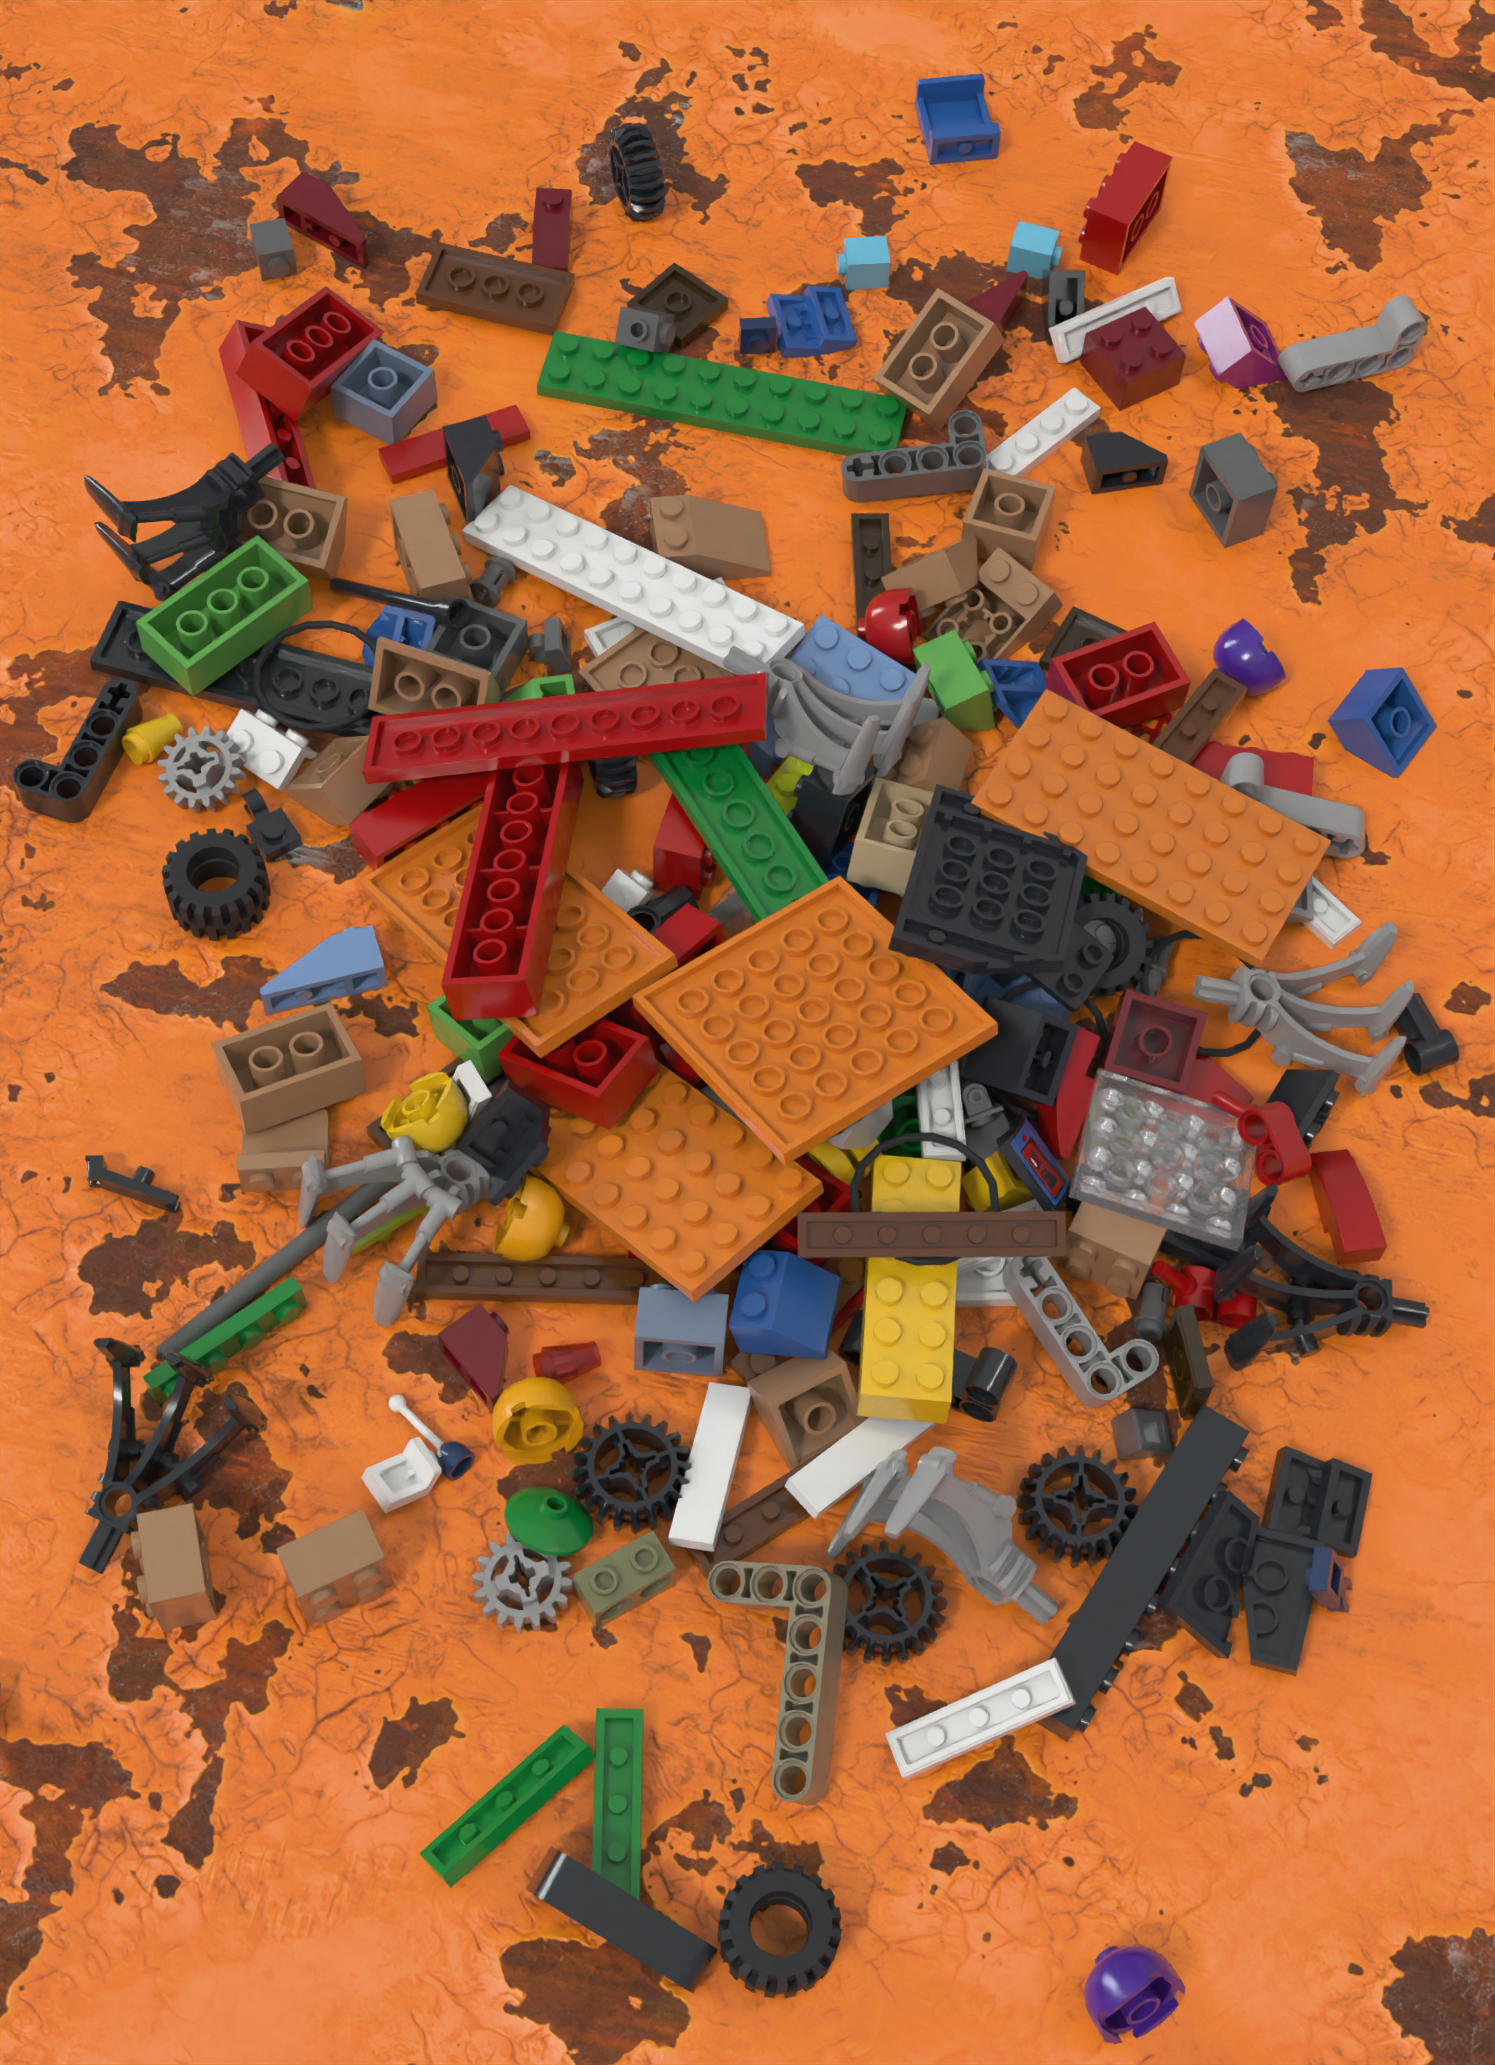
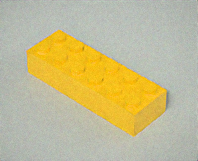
[857,1155,961,1424]

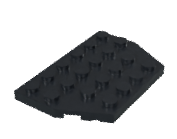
[888,784,1088,975]

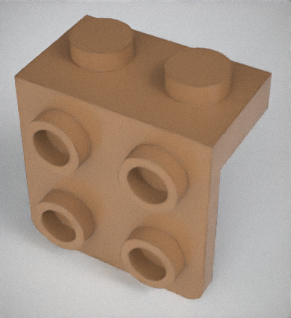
[237,1108,329,1192]

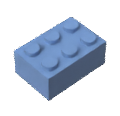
[789,614,916,730]

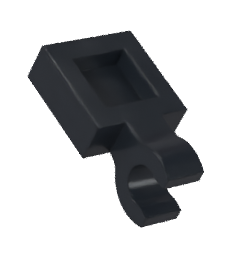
[242,788,302,863]

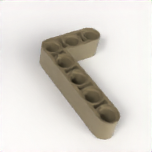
[707,1560,848,1806]

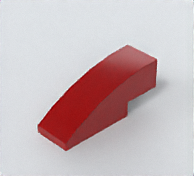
[1037,1023,1101,1160]
[1309,1149,1387,1265]

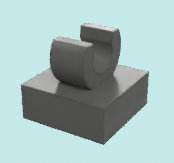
[528,617,571,673]

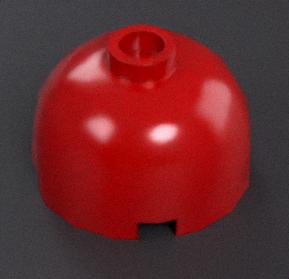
[858,587,921,666]

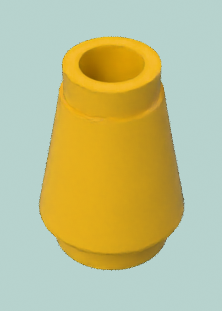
[121,713,183,764]

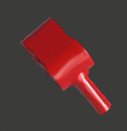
[1211,1090,1312,1186]
[1151,1260,1258,1329]

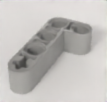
[1277,295,1427,392]
[1219,752,1365,859]
[1003,1257,1159,1408]

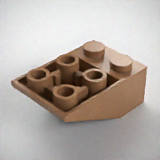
[923,547,1063,672]

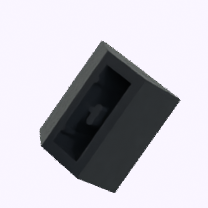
[959,996,1079,1107]
[1240,1069,1340,1159]

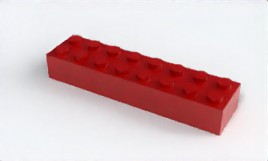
[441,761,584,1020]

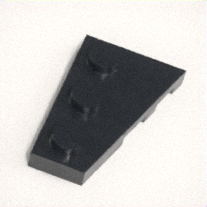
[1156,1491,1260,1659]
[1241,1526,1326,1676]

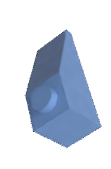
[260,925,387,1016]

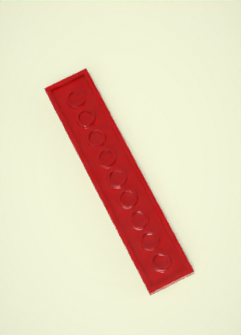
[362,672,769,784]

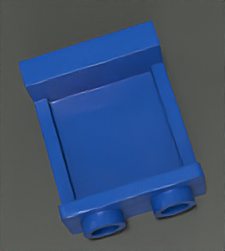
[914,73,1001,165]

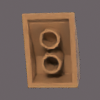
[650,494,771,580]

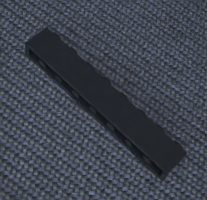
[1036,1404,1250,1742]

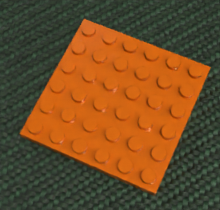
[632,875,998,1165]

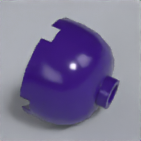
[1213,618,1286,697]
[1084,1945,1185,2044]

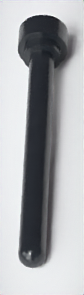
[330,578,470,630]

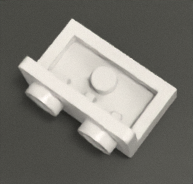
[221,708,318,791]

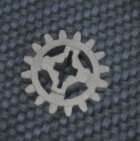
[157,726,246,814]
[473,1533,573,1634]

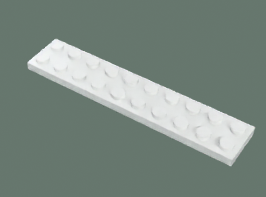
[461,485,806,675]

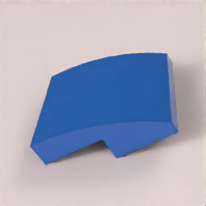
[766,286,857,358]

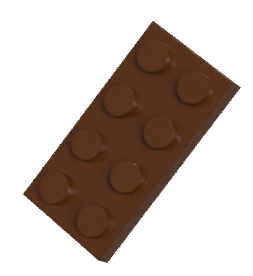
[415,242,575,336]

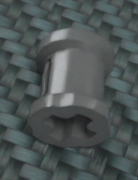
[469,556,517,607]

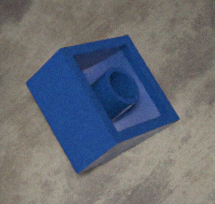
[1328,667,1437,778]
[729,1250,842,1359]

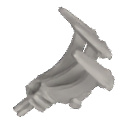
[723,646,931,796]
[1192,921,1414,1098]
[297,1136,491,1328]
[826,1447,1058,1626]

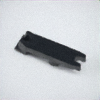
[85,1155,181,1213]

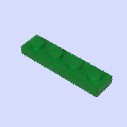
[143,1276,307,1406]
[592,1708,643,1900]
[419,1725,596,1888]

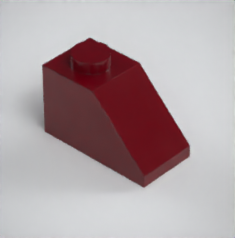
[532,187,573,272]
[437,1304,510,1414]

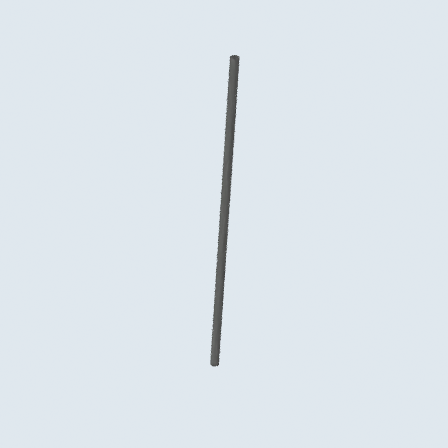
[155,891,747,1361]

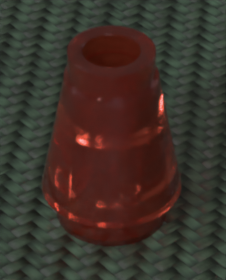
[532,1341,601,1385]

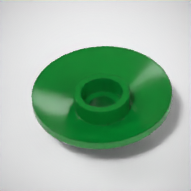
[504,1487,593,1556]

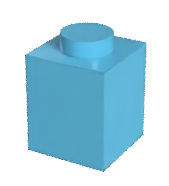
[1006,221,1063,280]
[836,236,891,290]

